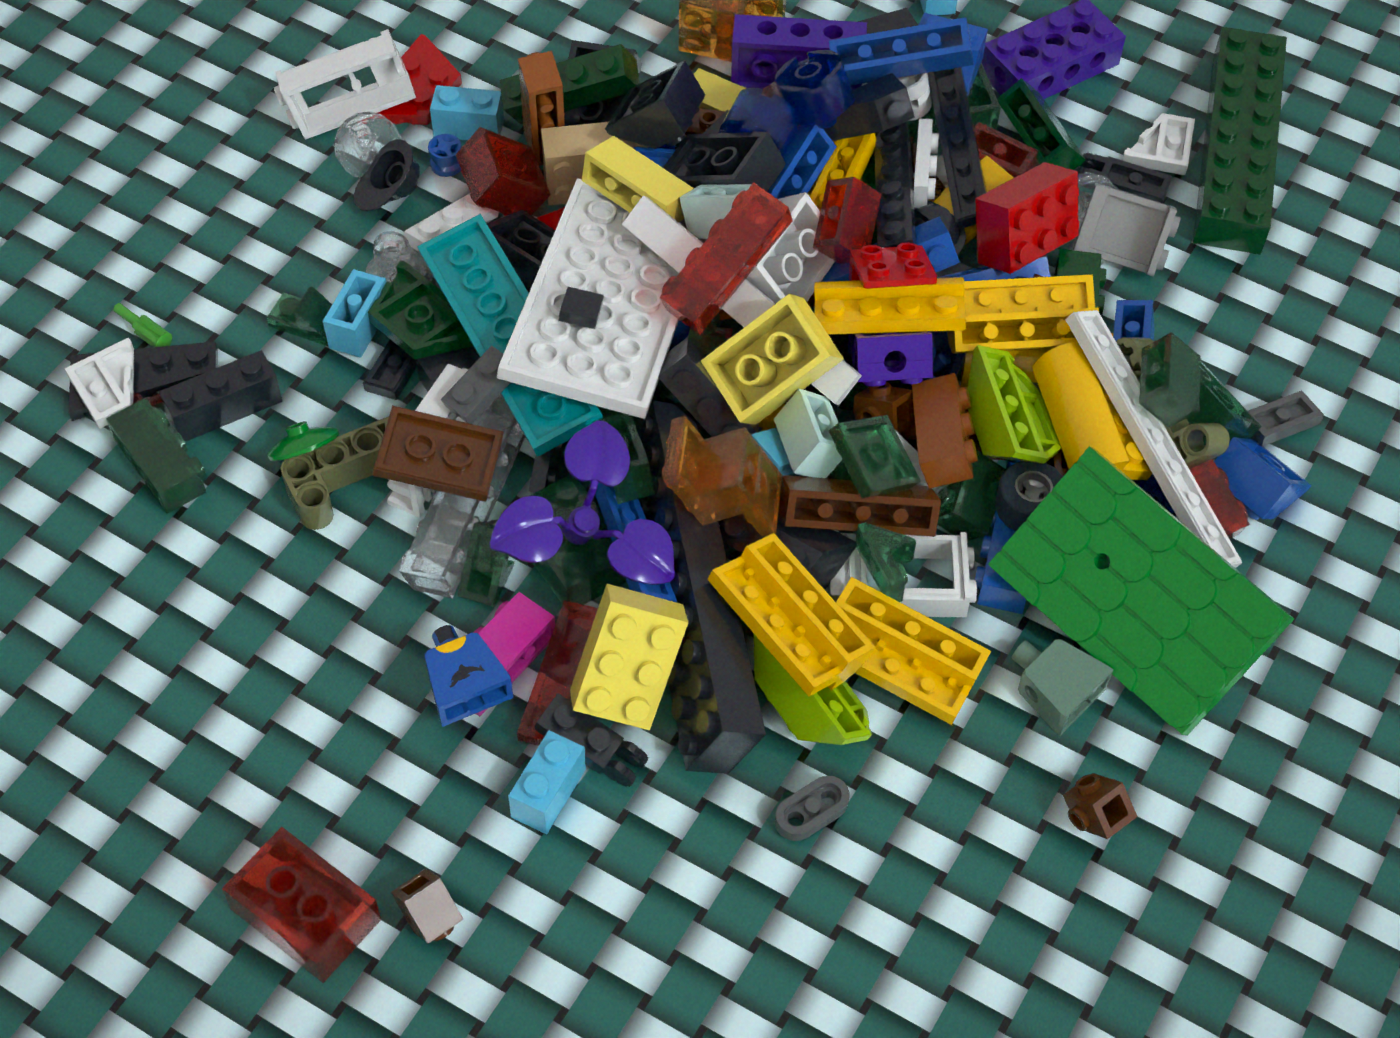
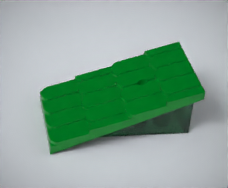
[988,446,1295,736]

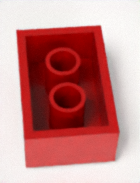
[975,162,1079,274]

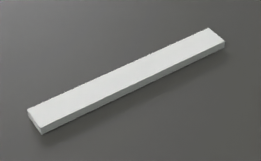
[622,195,862,405]
[1065,310,1242,568]

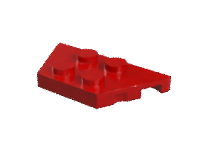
[356,34,462,125]

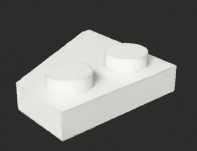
[1122,113,1195,175]
[64,337,134,429]

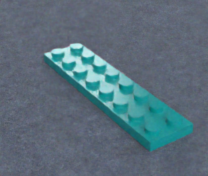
[417,214,604,457]

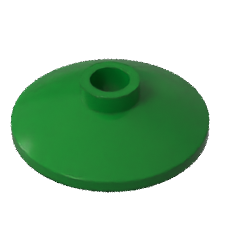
[267,421,339,461]

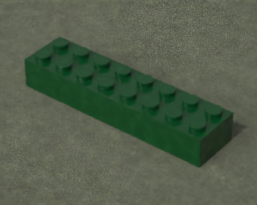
[1193,27,1287,255]

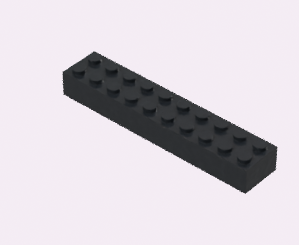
[623,401,766,774]

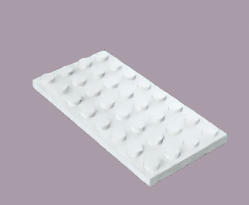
[497,178,705,419]

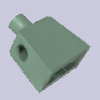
[1011,639,1113,736]

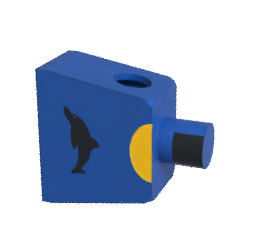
[424,625,513,727]

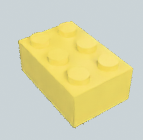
[701,294,844,425]
[570,584,688,730]

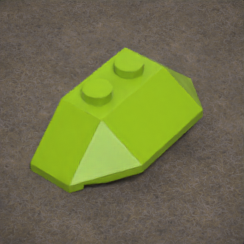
[967,345,1061,464]
[753,633,872,745]

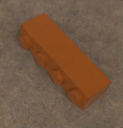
[518,51,565,167]

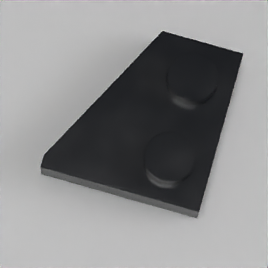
[529,442,566,499]

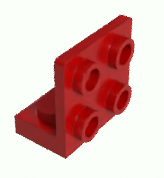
[849,243,937,289]

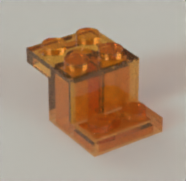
[679,0,786,62]
[662,416,782,537]

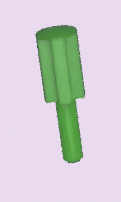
[113,303,172,347]

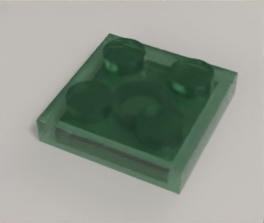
[829,415,921,499]

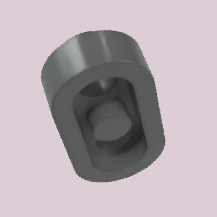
[775,776,850,841]

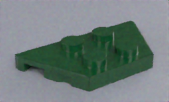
[368,260,473,360]

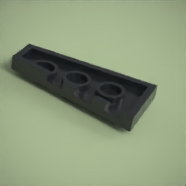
[69,341,218,421]

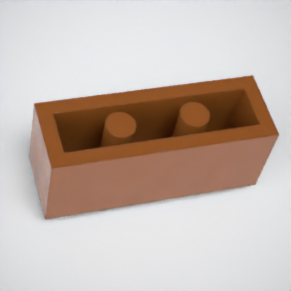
[912,373,978,489]

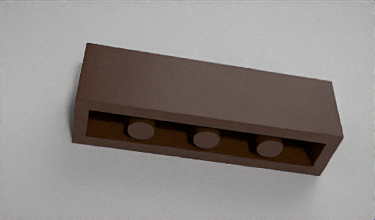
[778,475,941,537]

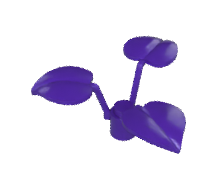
[490,420,675,585]

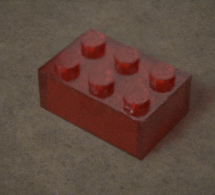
[222,827,382,983]

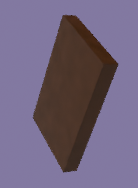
[373,405,504,502]

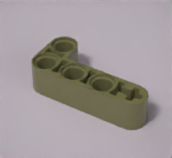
[1116,337,1230,470]
[281,416,389,530]

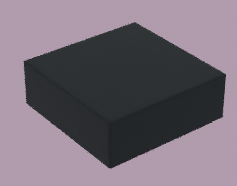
[558,286,604,329]

